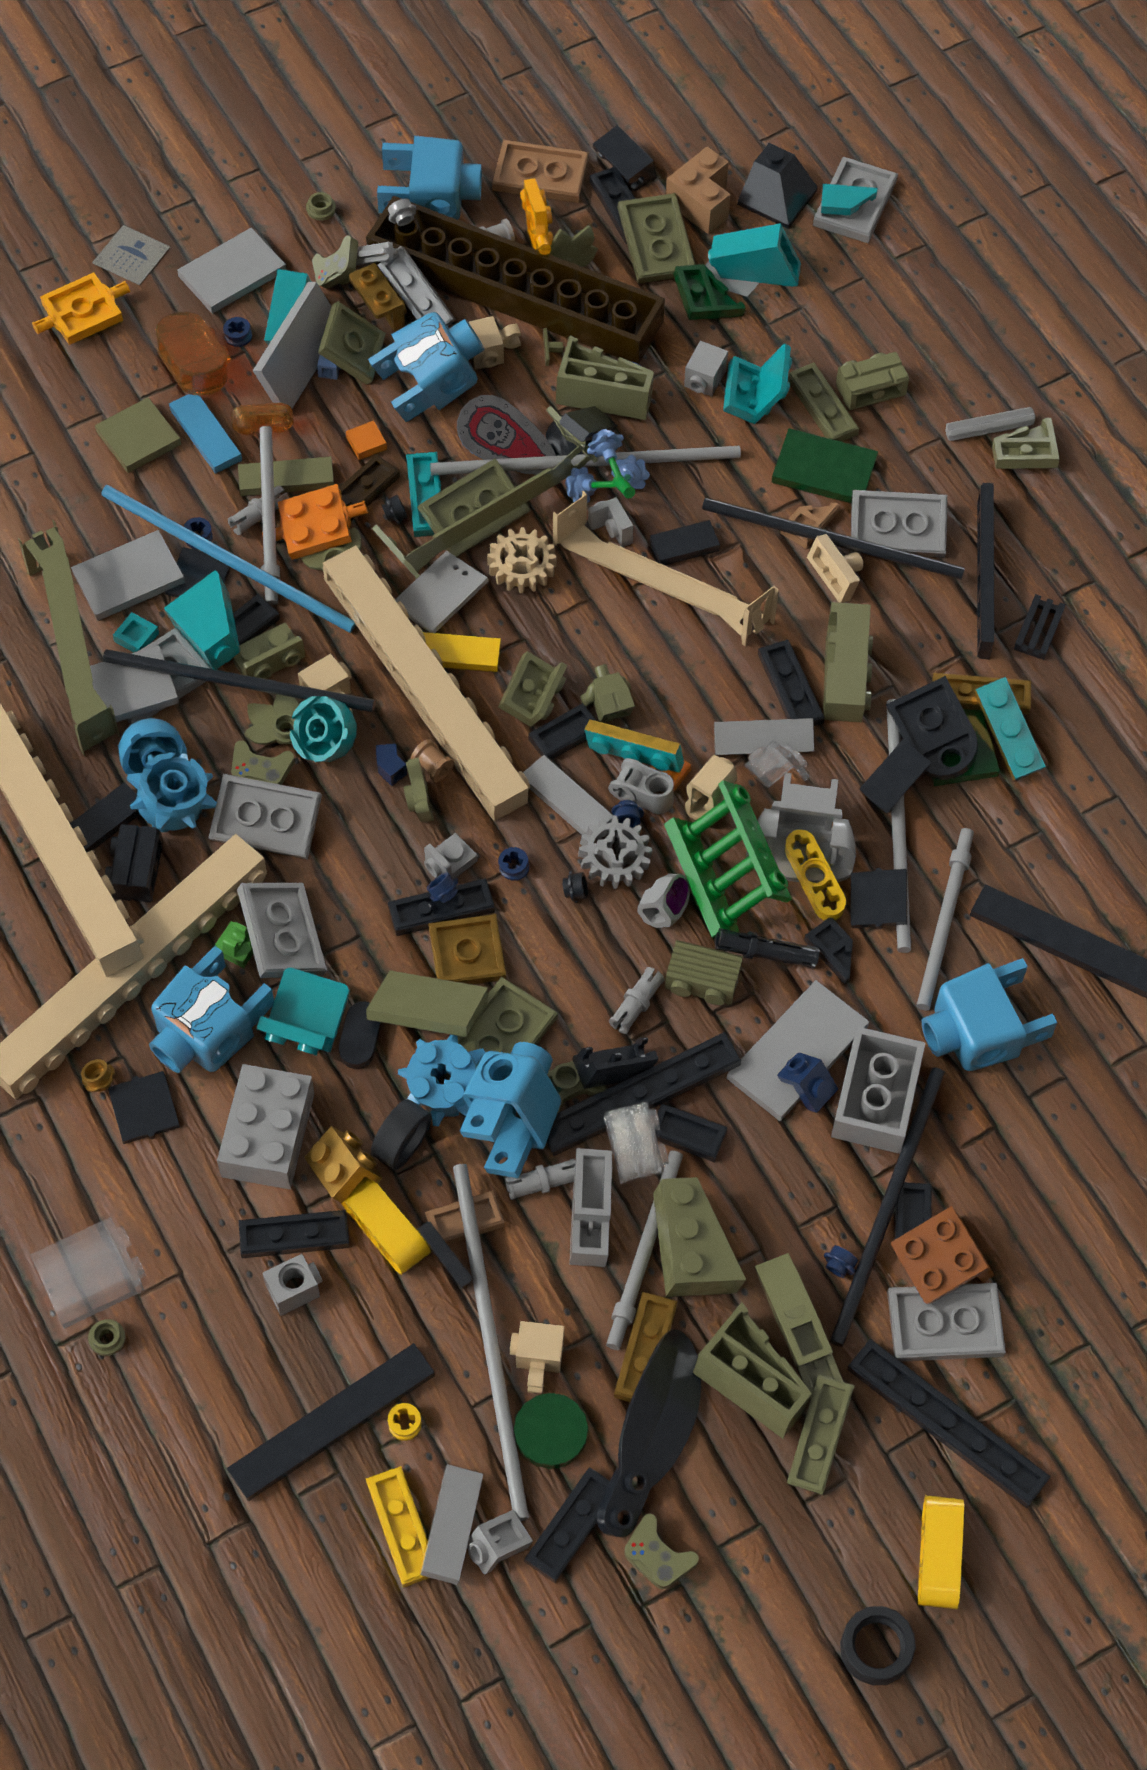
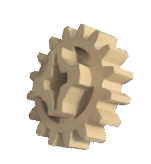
[487,527,556,593]

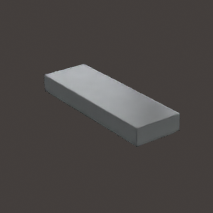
[378,246,456,326]
[714,718,814,755]
[523,755,613,835]
[420,1464,483,1585]

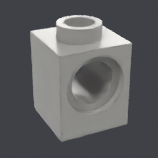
[684,341,728,397]
[262,1254,322,1316]

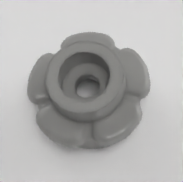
[388,198,416,226]

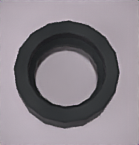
[371,1099,432,1170]
[840,1606,916,1686]

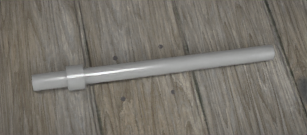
[260,426,280,605]
[916,828,974,1011]
[606,1150,683,1350]

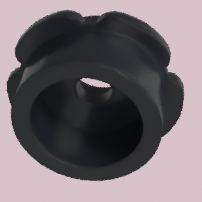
[381,495,408,525]
[563,870,588,903]

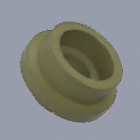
[306,192,336,220]
[88,1319,126,1356]

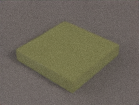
[318,301,386,385]
[95,397,181,473]

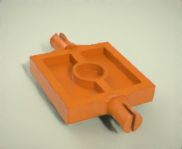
[262,484,368,560]

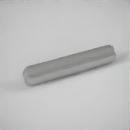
[356,242,398,265]
[945,407,1035,441]

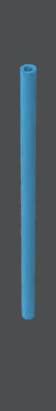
[101,485,356,633]

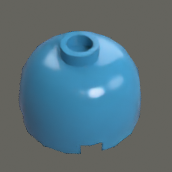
[118,718,187,775]

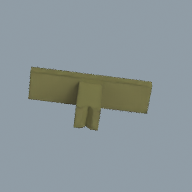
[543,328,563,366]

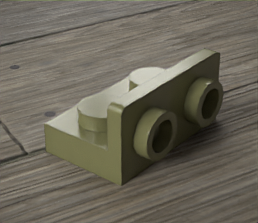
[231,622,305,679]

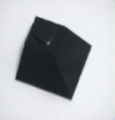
[737,143,818,229]

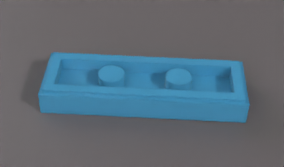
[169,391,242,474]

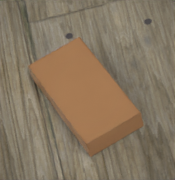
[425,1190,504,1245]

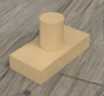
[807,534,863,603]

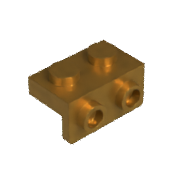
[349,263,407,332]
[304,1126,383,1203]

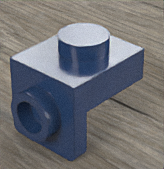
[777,1052,838,1113]

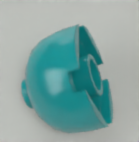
[290,696,357,762]

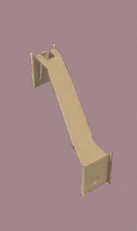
[553,491,779,646]

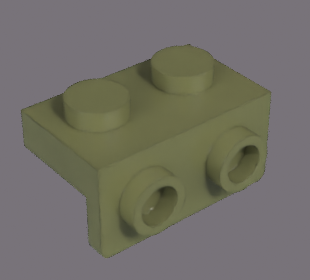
[498,651,567,727]

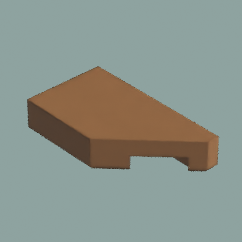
[780,503,840,549]

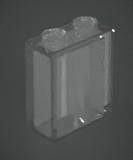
[30,1217,146,1329]

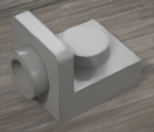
[588,497,633,547]
[424,833,478,879]
[467,1510,533,1574]

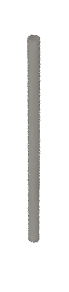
[887,699,911,953]

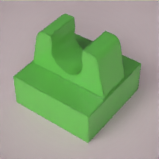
[215,921,254,968]

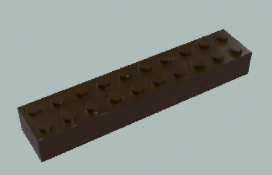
[366,196,665,364]

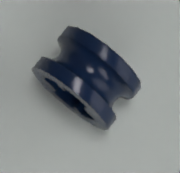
[223,317,252,347]
[184,517,213,550]
[498,847,529,881]

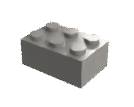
[831,1026,925,1154]
[217,1064,314,1190]

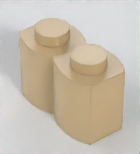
[685,755,737,820]

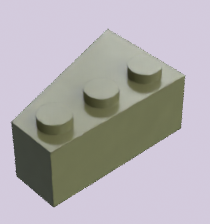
[556,336,654,420]
[823,602,873,722]
[653,1177,746,1297]
[693,1302,812,1439]

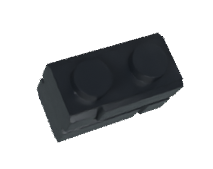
[105,824,163,903]

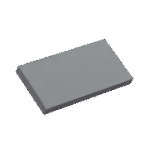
[253,282,331,415]
[727,980,869,1121]

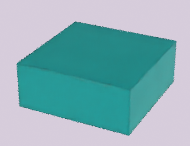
[113,612,159,653]

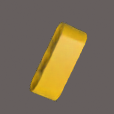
[341,1177,431,1275]
[918,1495,964,1609]

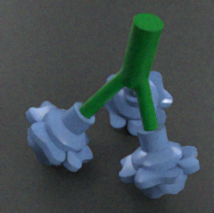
[565,429,650,503]

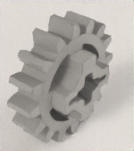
[578,816,652,889]

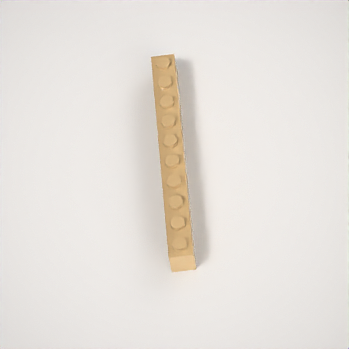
[323,546,530,821]
[0,703,144,977]
[0,834,267,1100]

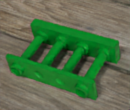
[664,780,792,938]

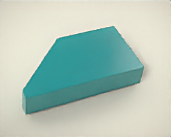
[821,184,878,215]

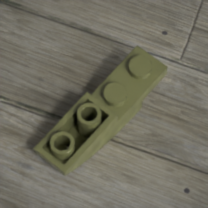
[754,1253,843,1402]

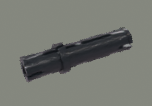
[714,928,819,969]

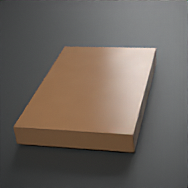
[492,140,589,203]

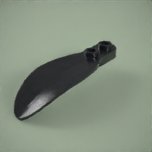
[597,1329,701,1537]

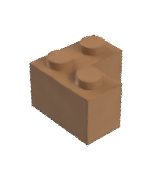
[666,146,730,234]

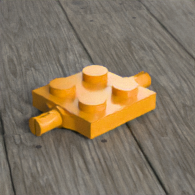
[520,178,553,255]
[32,272,130,345]

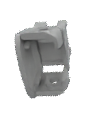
[746,772,856,883]

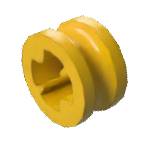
[387,1403,422,1441]

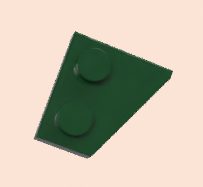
[673,264,746,320]

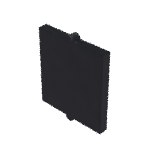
[165,547,231,598]
[851,868,907,929]
[108,1071,180,1144]

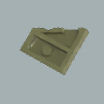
[992,418,1059,469]

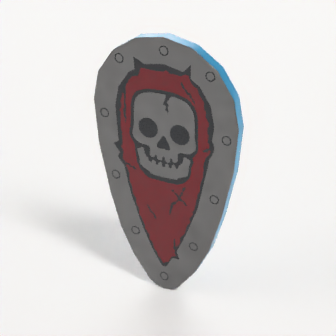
[457,395,556,475]

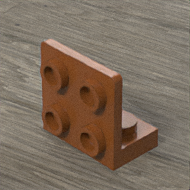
[891,1206,995,1305]

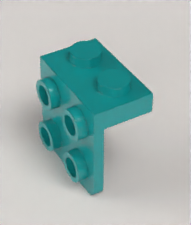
[723,344,792,424]
[256,967,350,1056]

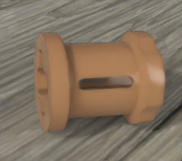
[410,739,455,783]

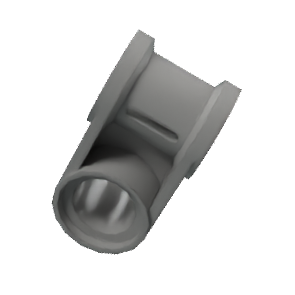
[608,758,674,814]

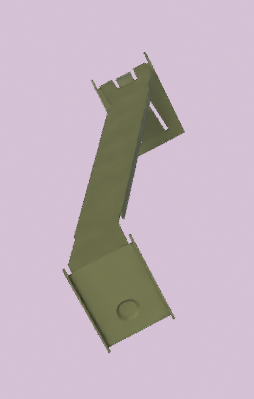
[372,406,598,579]
[18,520,120,756]

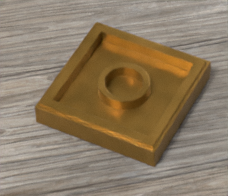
[429,914,506,985]

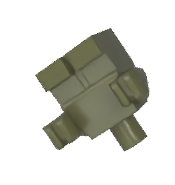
[580,664,635,723]

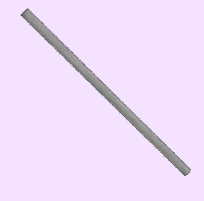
[430,446,741,475]
[453,1164,529,1521]

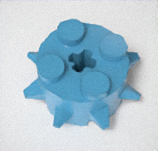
[127,752,217,833]
[398,1035,486,1126]

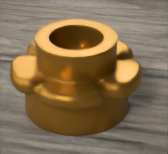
[81,1059,115,1092]

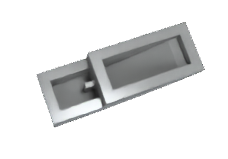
[569,1148,612,1267]

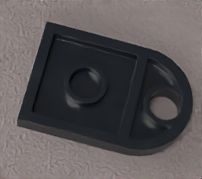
[886,676,978,780]

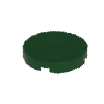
[514,1393,588,1469]

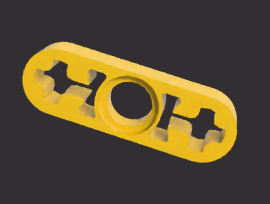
[784,829,846,920]

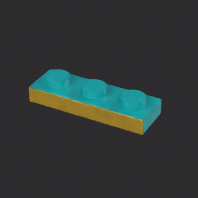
[974,677,1046,781]
[584,719,685,773]

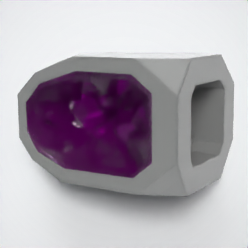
[637,874,690,928]

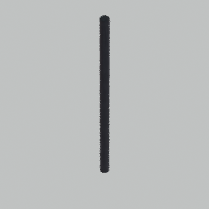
[702,497,965,580]
[103,649,376,713]
[830,1068,945,1347]

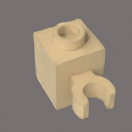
[469,316,521,370]
[298,653,353,712]
[510,1321,564,1394]

